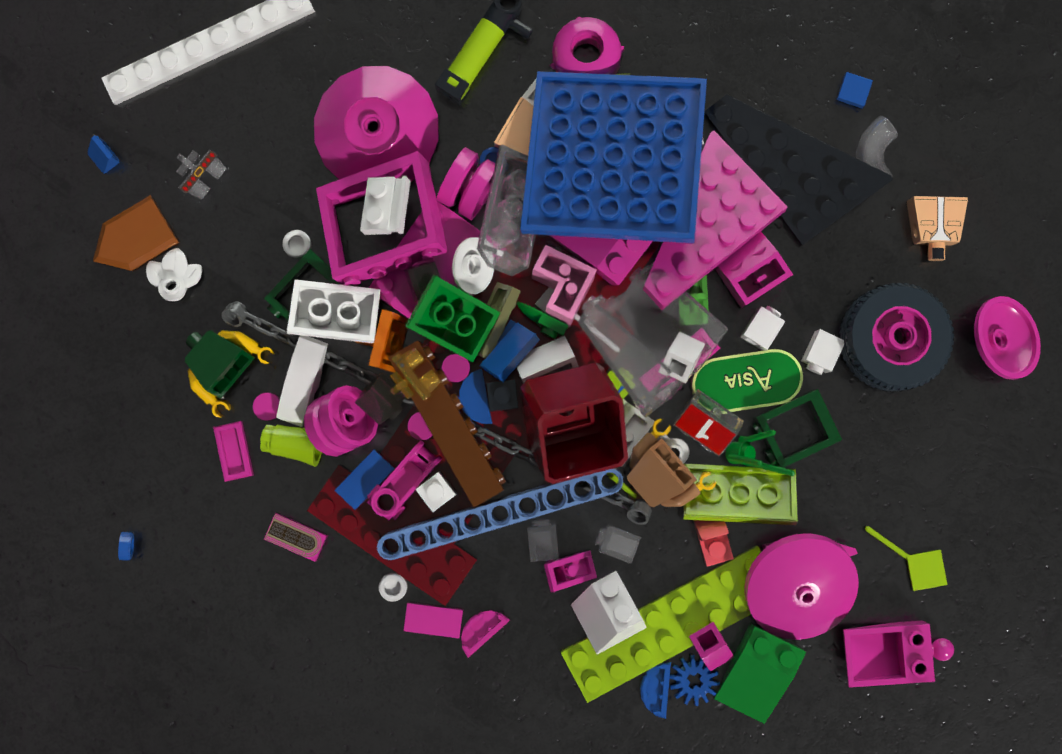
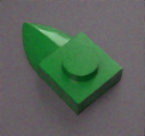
[517,301,568,340]

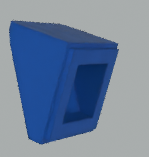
[88,135,120,174]

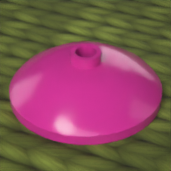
[974,296,1041,380]

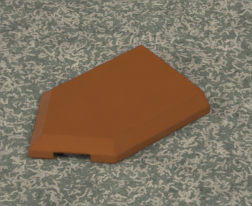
[93,195,179,271]

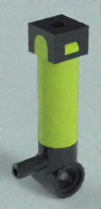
[435,0,533,106]

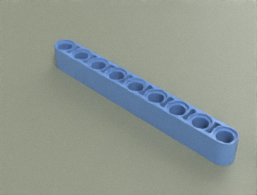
[377,468,623,560]

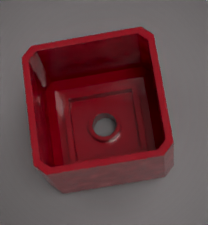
[520,363,628,484]

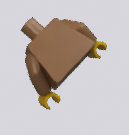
[627,419,716,507]

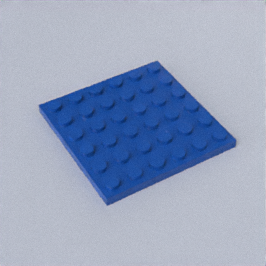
[520,71,707,243]

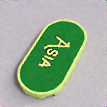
[691,349,803,413]

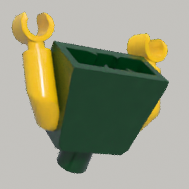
[185,330,274,417]

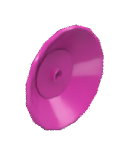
[314,66,439,182]

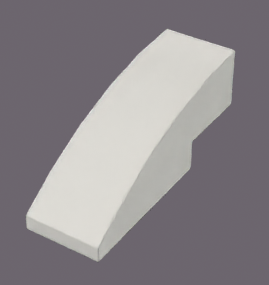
[276,335,328,427]

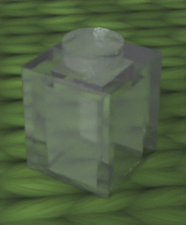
[527,519,559,562]
[596,524,641,564]

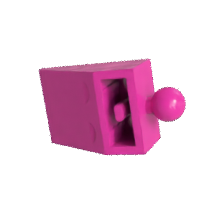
[843,620,954,688]

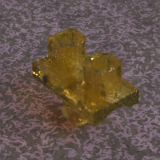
[390,348,442,401]

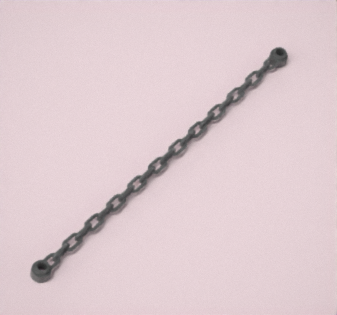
[221,301,652,525]

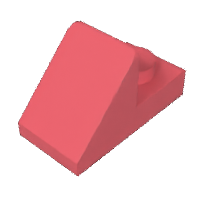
[693,520,734,567]

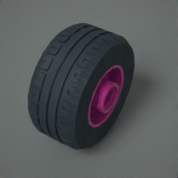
[839,283,954,391]

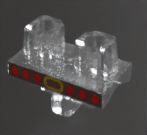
[176,149,227,200]

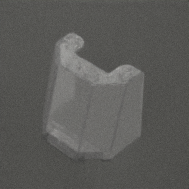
[578,263,728,418]

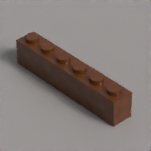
[388,340,506,507]

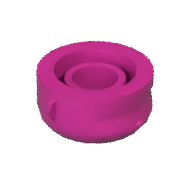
[550,17,625,75]

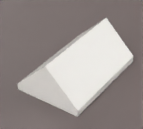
[287,280,381,343]

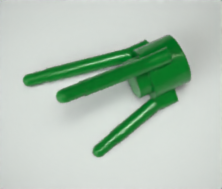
[726,430,795,476]

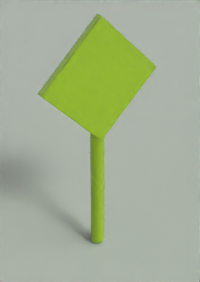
[865,526,947,591]

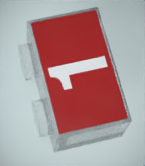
[673,389,744,457]

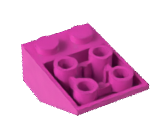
[715,231,793,308]

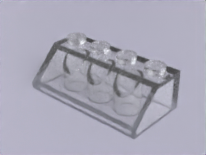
[477,145,536,276]

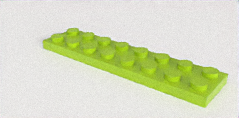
[561,545,761,703]

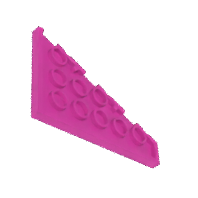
[643,131,787,310]

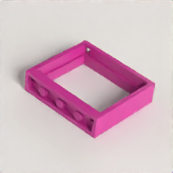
[316,151,448,286]

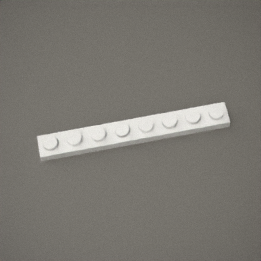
[102,0,315,105]

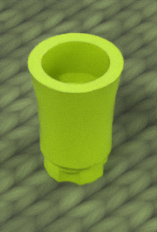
[260,425,322,467]

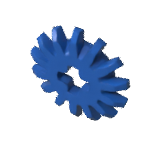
[670,655,720,706]

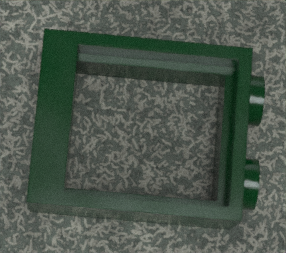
[264,249,341,337]
[752,389,842,468]

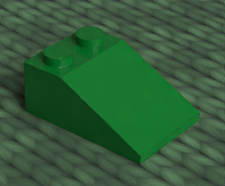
[405,275,501,362]
[713,623,806,724]

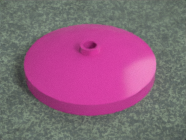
[744,534,859,640]

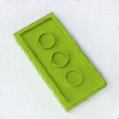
[683,464,798,525]

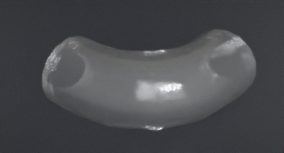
[856,116,898,177]

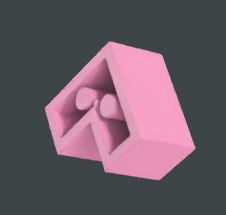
[532,245,597,327]

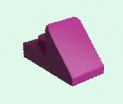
[544,550,597,592]

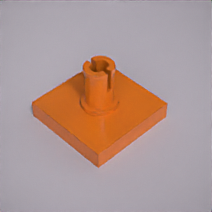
[355,310,408,373]

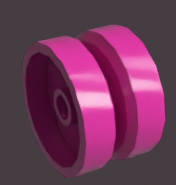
[436,147,500,221]
[304,385,378,457]

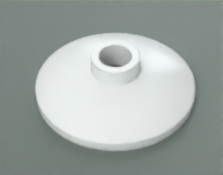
[452,237,494,294]

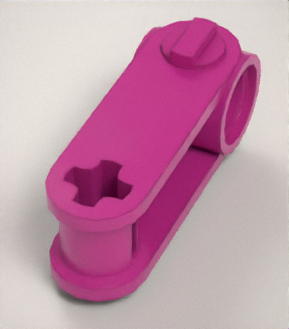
[367,440,442,521]

